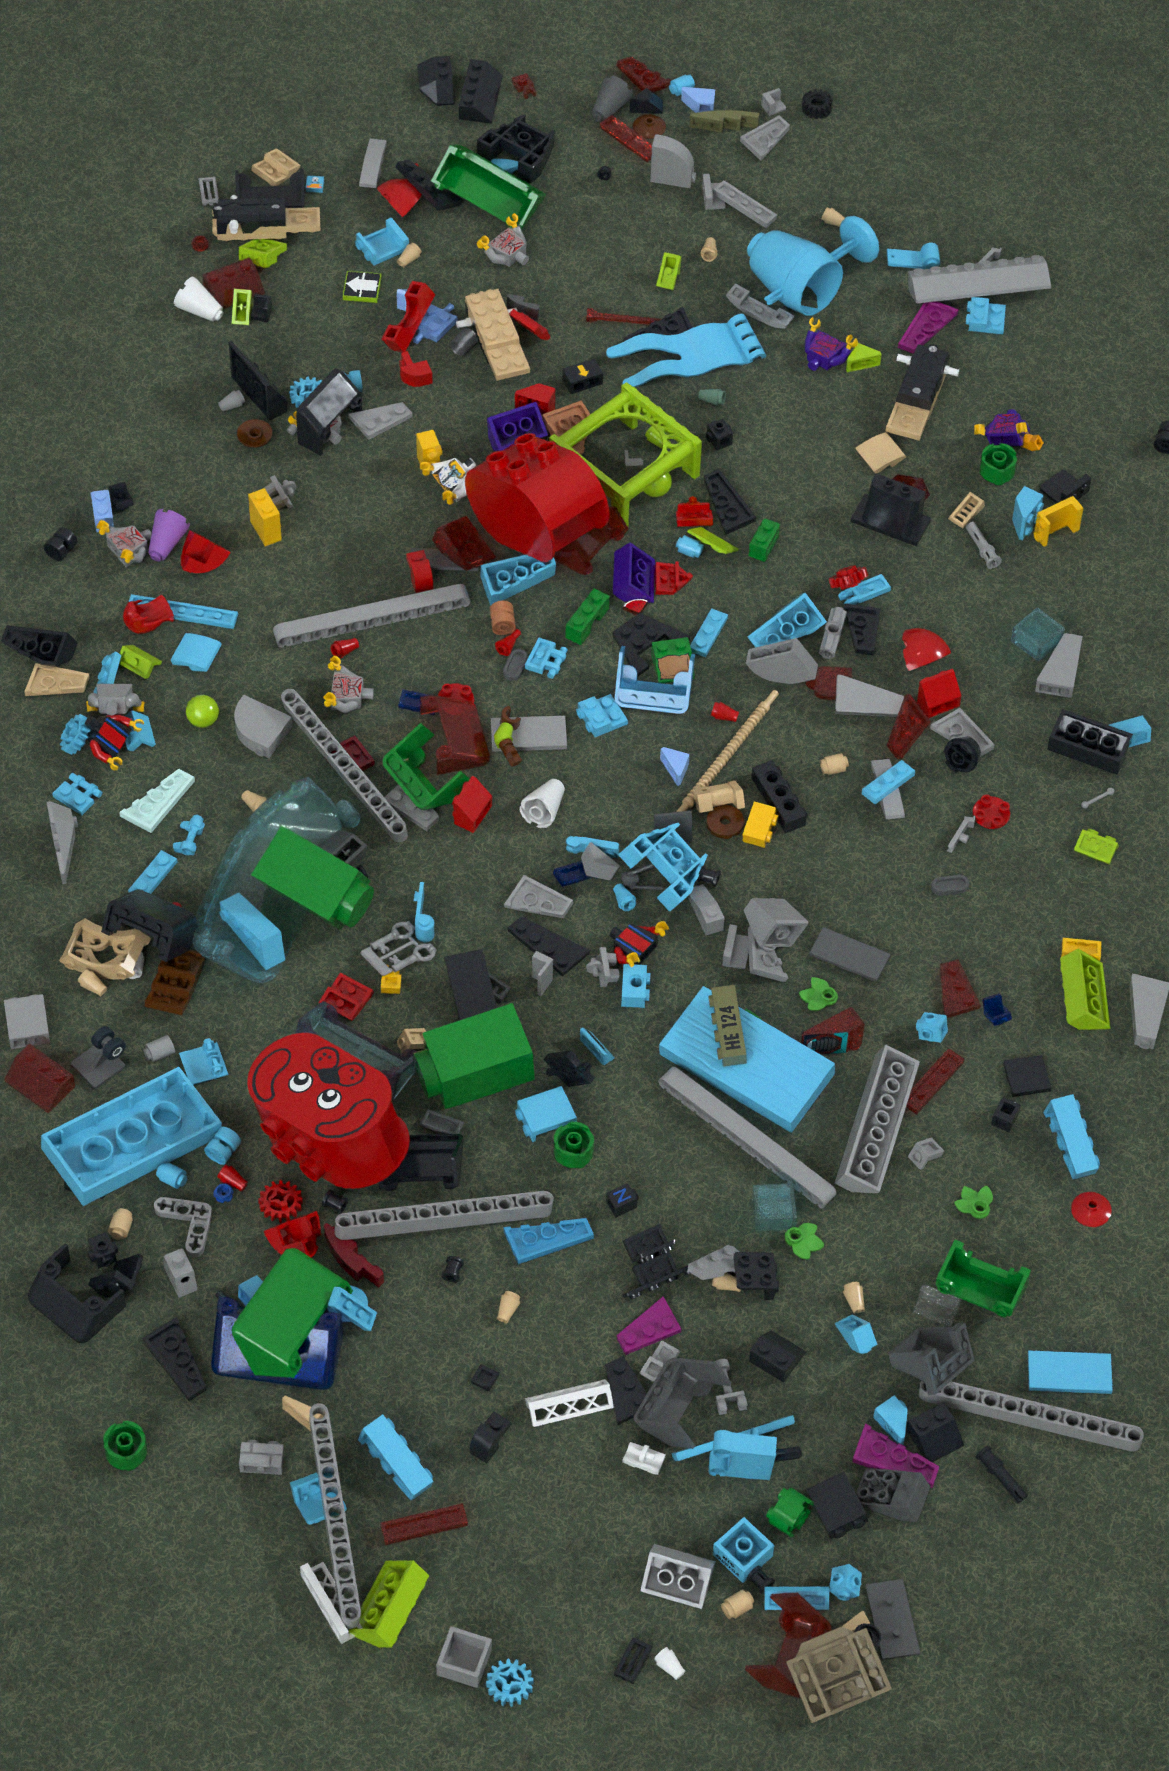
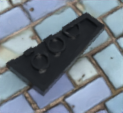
[395,159,463,211]
[704,469,756,535]
[508,916,590,976]
[142,1317,206,1401]

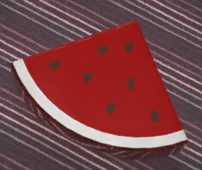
[623,599,648,615]

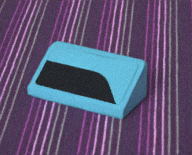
[580,1027,615,1065]

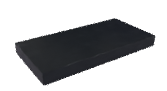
[444,949,497,1021]

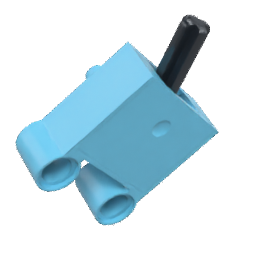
[708,1427,802,1480]

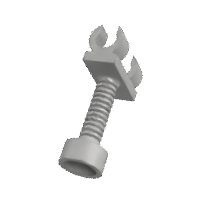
[715,1359,747,1415]

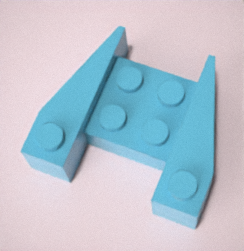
[618,823,708,912]

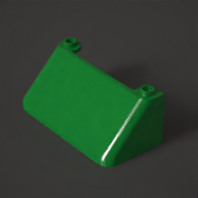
[431,144,546,230]
[232,1248,353,1378]

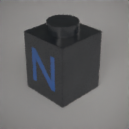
[606,1183,639,1218]

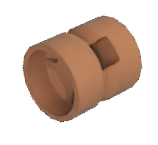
[490,601,516,635]

